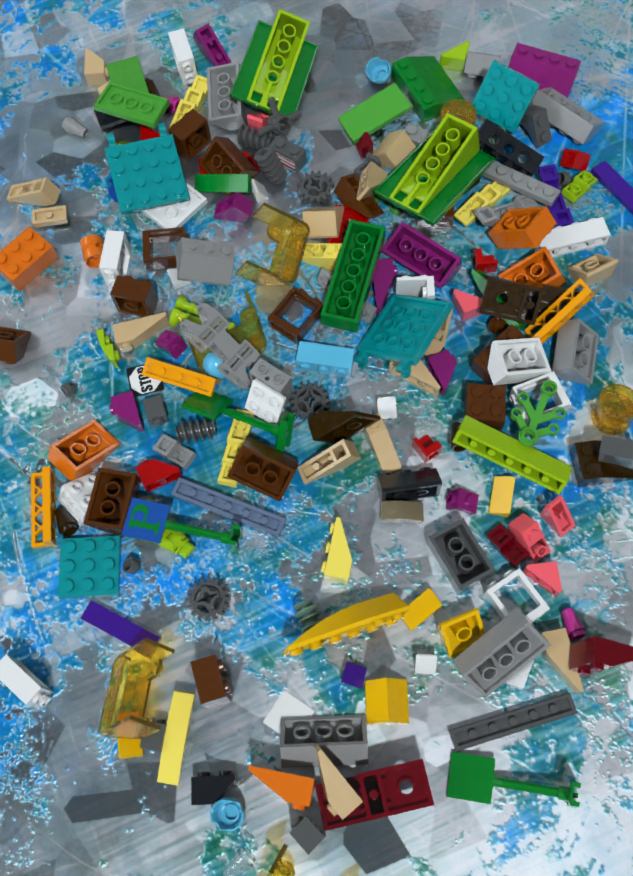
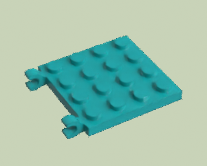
[104,122,190,215]
[353,294,453,378]

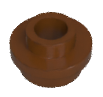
[488,317,507,334]

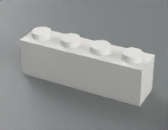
[534,217,611,257]

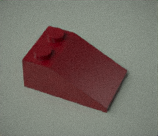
[569,635,633,677]

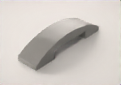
[474,195,539,226]

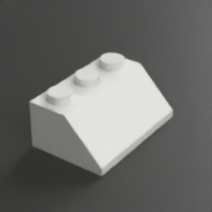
[487,337,551,385]

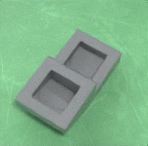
[152,434,197,471]

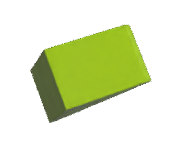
[440,41,470,72]

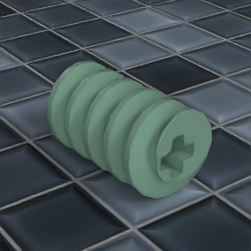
[293,599,324,634]

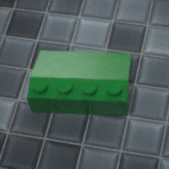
[391,56,467,123]

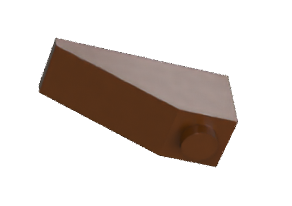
[334,173,384,219]

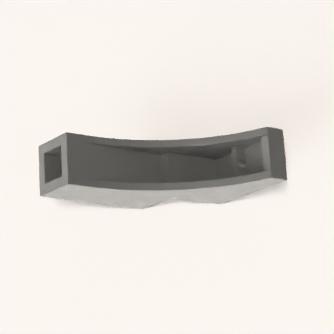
[521,101,552,148]
[598,435,633,469]

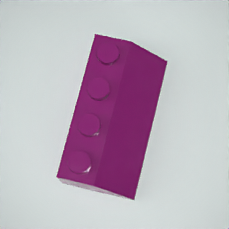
[508,42,581,98]
[381,222,462,289]

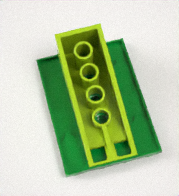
[229,9,319,123]
[373,113,495,226]

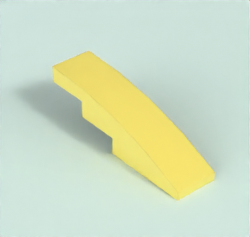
[169,74,208,128]
[454,181,512,227]
[217,409,255,488]
[157,690,195,786]

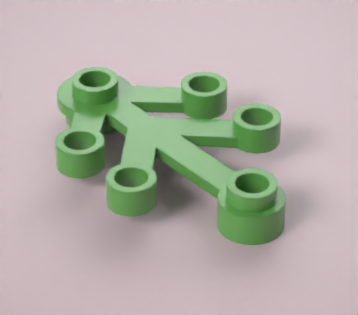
[510,380,566,446]

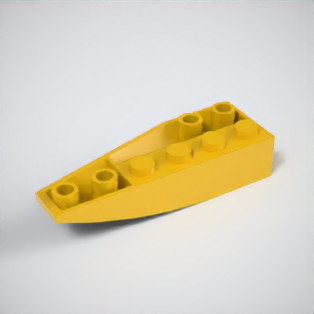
[282,592,410,657]

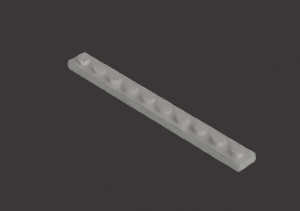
[404,123,561,207]

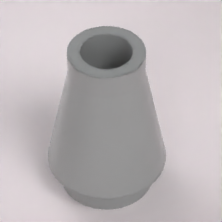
[62,116,88,138]

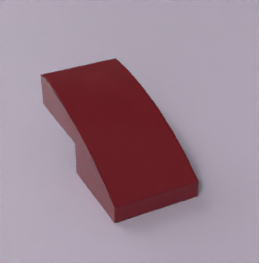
[486,523,529,569]

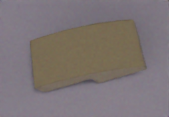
[381,501,424,524]

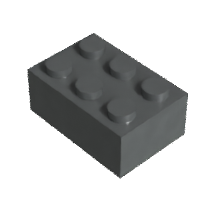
[427,518,496,595]

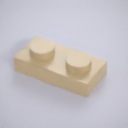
[32,205,68,228]

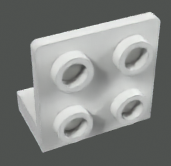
[395,275,435,300]
[245,379,289,425]
[58,472,97,527]

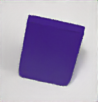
[342,662,367,689]

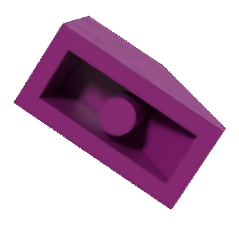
[213,193,254,222]
[426,349,457,396]
[109,391,145,432]

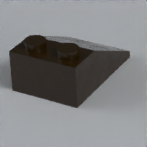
[307,410,381,444]
[570,440,633,487]

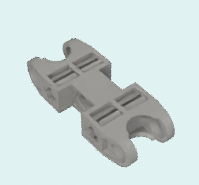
[180,302,264,389]

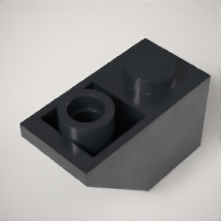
[191,771,237,805]

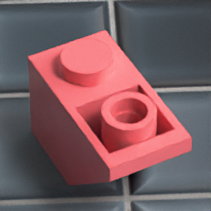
[508,513,551,563]

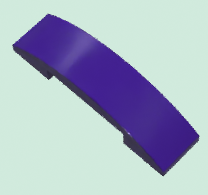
[537,164,574,227]

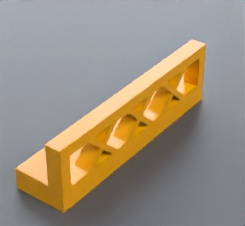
[524,278,596,344]
[142,357,222,397]
[31,466,57,549]

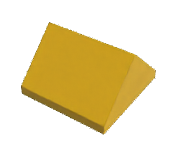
[436,608,485,658]
[365,678,409,725]

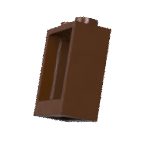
[142,227,190,270]
[268,286,323,345]

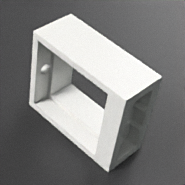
[168,28,197,86]
[99,230,132,287]
[509,371,571,426]
[484,568,550,622]
[0,655,54,709]

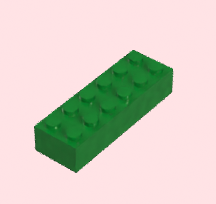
[321,219,385,333]

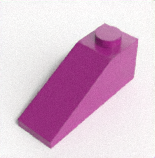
[193,23,232,67]
[372,258,398,317]

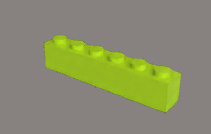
[452,415,572,494]

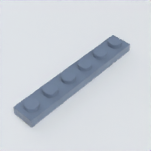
[171,477,286,538]

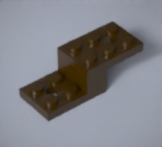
[479,275,580,325]

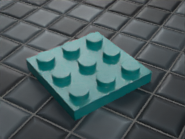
[470,60,540,133]
[58,536,122,599]

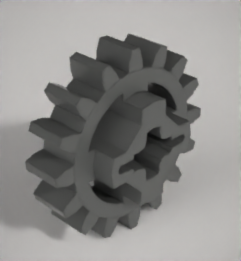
[297,170,334,206]
[289,382,331,422]
[186,577,231,623]

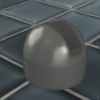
[558,171,571,186]
[60,382,77,399]
[123,557,141,574]

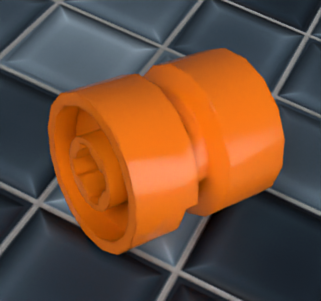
[80,234,104,268]

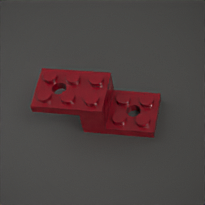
[315,759,434,831]

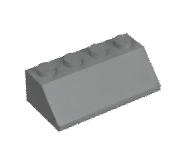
[207,62,247,131]
[532,87,605,145]
[453,607,551,698]
[280,714,368,768]

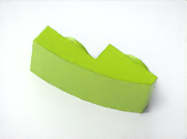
[561,170,598,203]
[96,329,121,368]

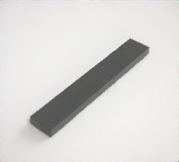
[448,692,577,752]

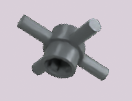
[256,97,302,140]

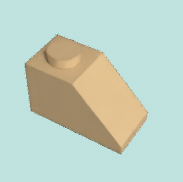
[84,49,109,86]

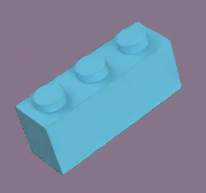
[296,341,355,377]

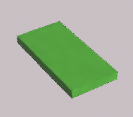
[106,56,149,93]
[93,81,170,128]
[337,82,412,144]

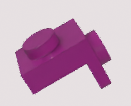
[154,330,187,359]
[446,488,479,515]

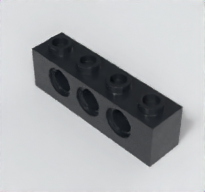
[478,119,544,177]

